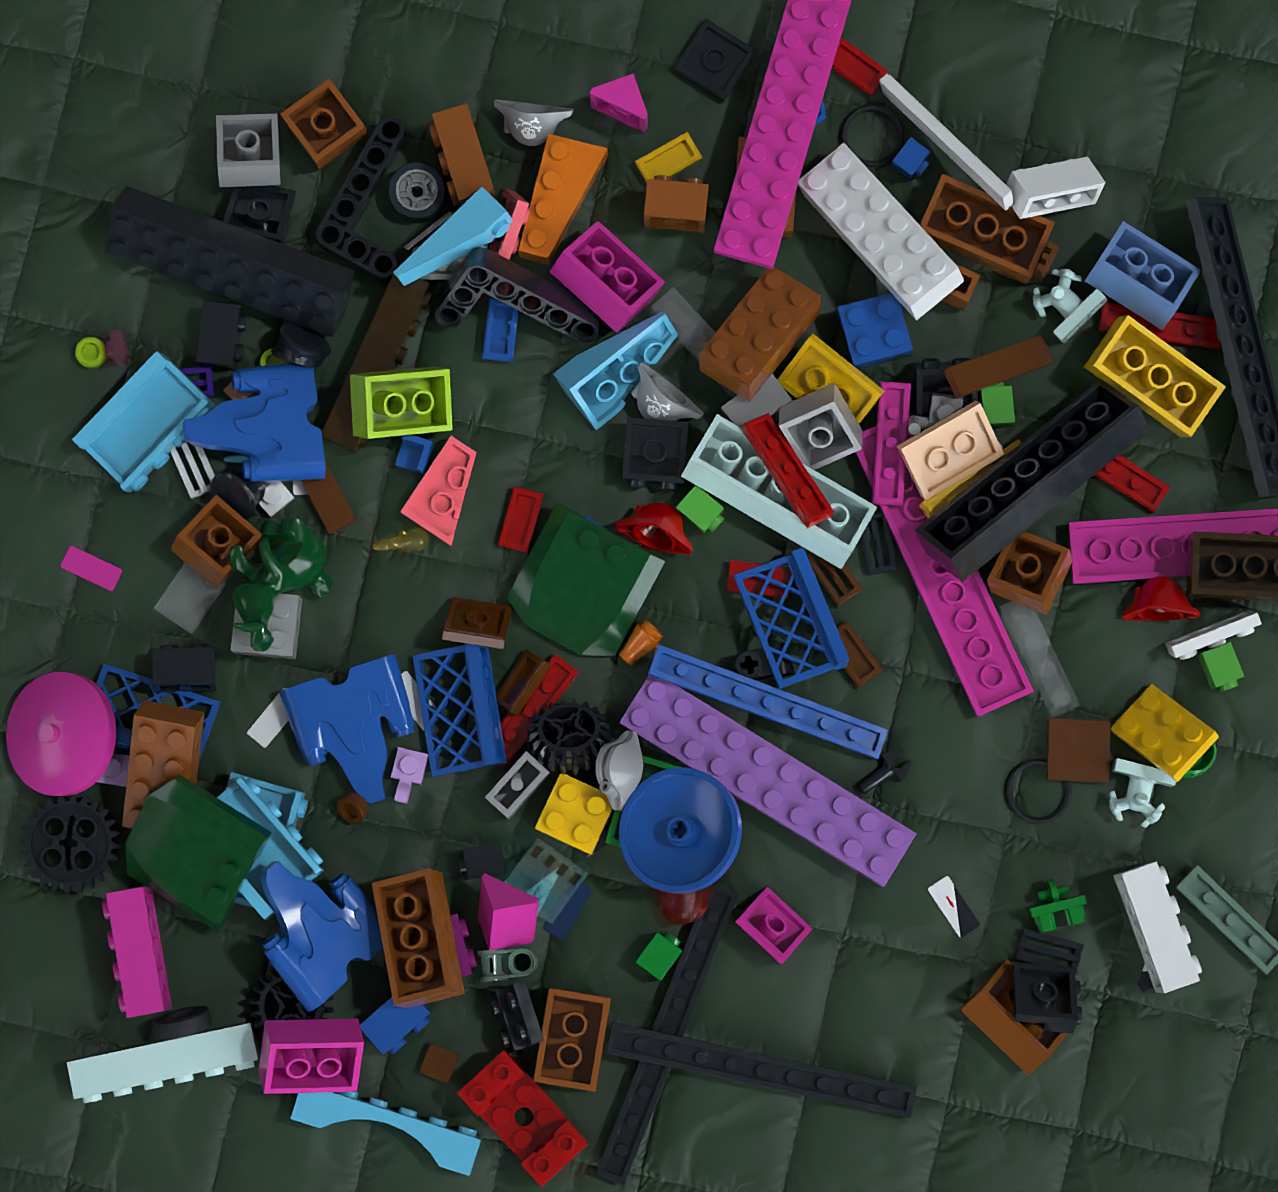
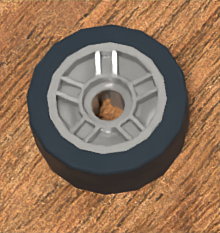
[388,162,447,223]

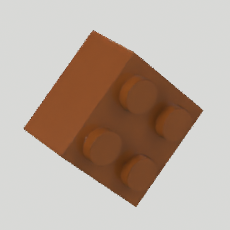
[280,78,368,170]
[644,175,709,233]
[171,495,262,589]
[987,532,1073,615]

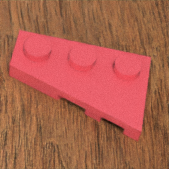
[488,188,530,260]
[400,436,477,546]

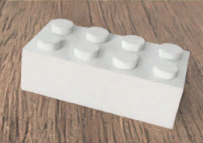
[1113,862,1202,993]

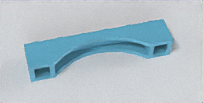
[290,1092,482,1176]

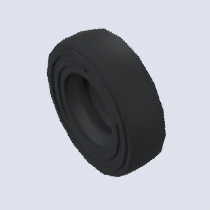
[155,1006,212,1039]

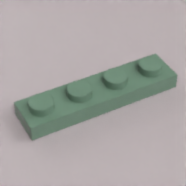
[1175,865,1278,974]

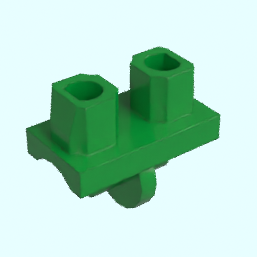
[1027,879,1087,933]

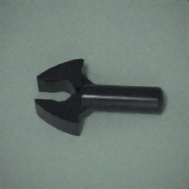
[858,750,911,794]

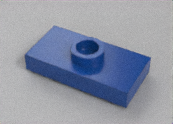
[482,297,519,363]

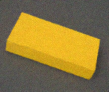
[635,132,703,184]

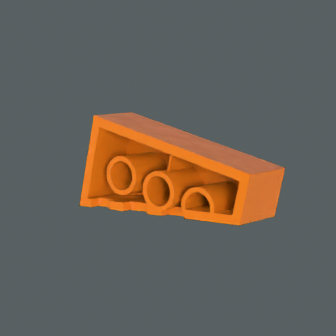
[518,134,608,265]

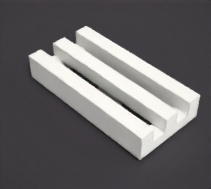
[170,441,215,500]

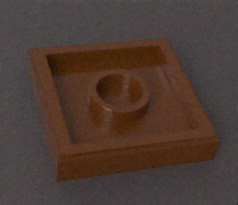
[442,597,512,649]
[1046,718,1110,784]

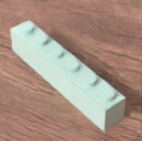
[67,1022,261,1103]

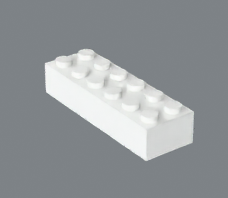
[798,143,964,321]

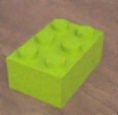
[350,367,453,439]

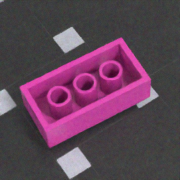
[102,887,173,1018]

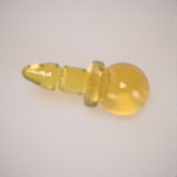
[372,527,429,552]

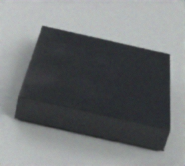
[673,19,757,103]

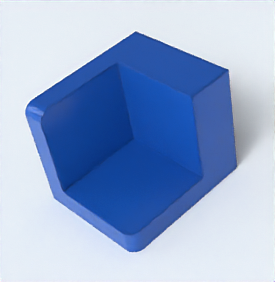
[395,435,434,475]

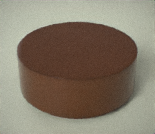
[337,792,369,824]

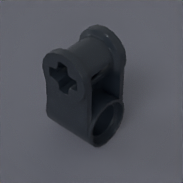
[734,643,795,680]

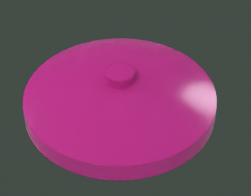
[6,672,116,796]

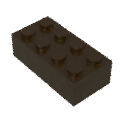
[1186,531,1278,601]

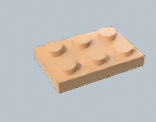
[897,401,1004,500]

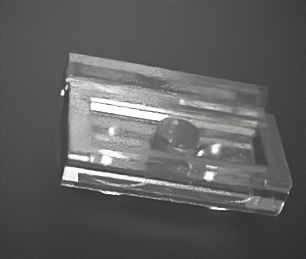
[154,562,227,634]

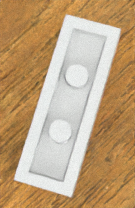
[1165,610,1262,660]

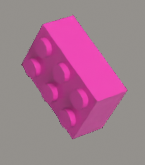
[550,221,665,333]
[259,1019,364,1094]

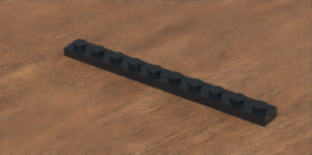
[596,884,739,1185]
[605,1022,917,1118]

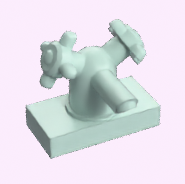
[1033,269,1108,343]
[1109,758,1176,828]

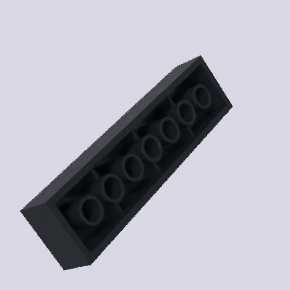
[105,186,354,337]
[915,379,1149,582]

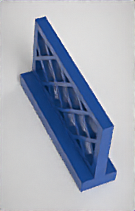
[733,547,850,689]
[413,643,507,777]
[96,663,221,768]

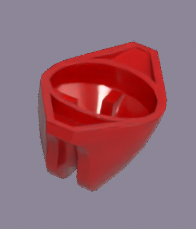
[615,503,692,555]
[1121,576,1200,621]

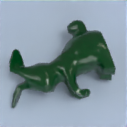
[229,517,332,652]

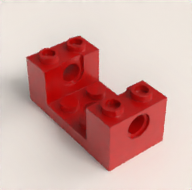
[457,1049,589,1187]

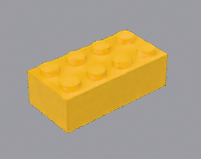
[1084,315,1226,438]

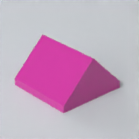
[590,74,648,133]
[477,873,539,951]
[735,887,813,964]

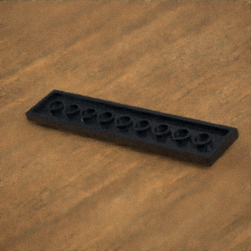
[1186,197,1278,498]

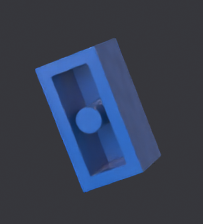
[360,997,432,1055]

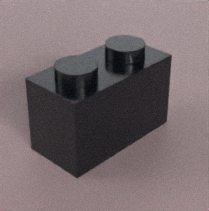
[196,301,247,370]
[152,643,217,693]

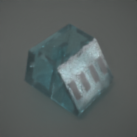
[505,838,588,924]

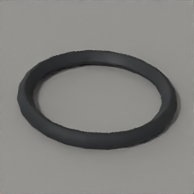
[841,104,905,167]
[1006,759,1072,824]

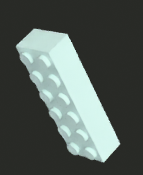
[681,414,877,569]

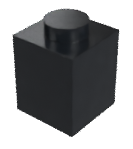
[458,842,506,880]

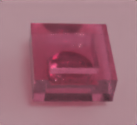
[106,330,130,366]

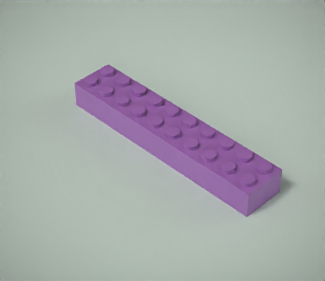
[619,675,917,887]

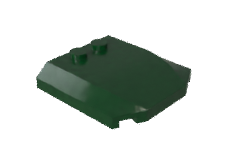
[507,503,666,656]
[126,774,272,932]

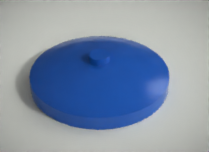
[619,767,742,894]

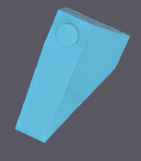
[393,187,513,286]
[553,311,678,430]

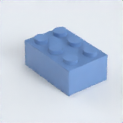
[1085,221,1201,330]

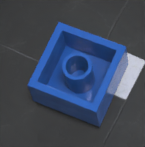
[836,293,913,370]

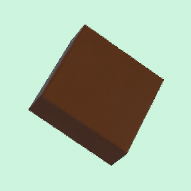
[419,1043,460,1084]

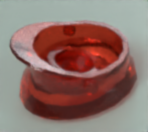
[658,885,712,925]

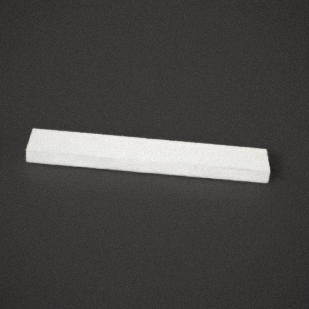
[879,74,1014,210]

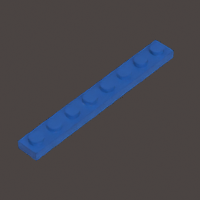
[647,644,888,760]

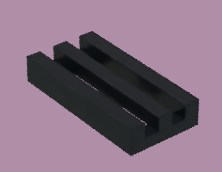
[861,511,898,576]
[1015,929,1084,975]

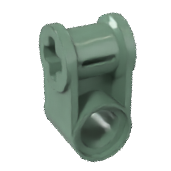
[477,948,538,982]

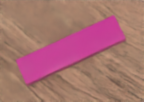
[872,381,911,506]

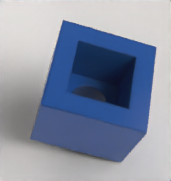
[890,137,930,182]

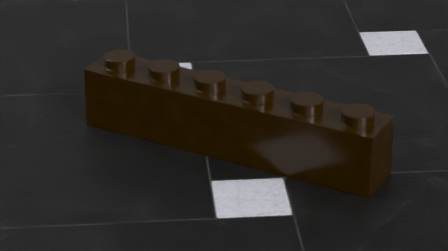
[322,269,433,454]

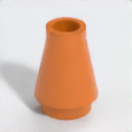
[618,620,663,666]

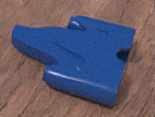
[182,363,326,482]
[279,654,415,804]
[261,861,383,1012]

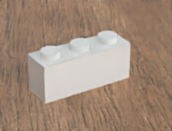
[1006,157,1106,219]

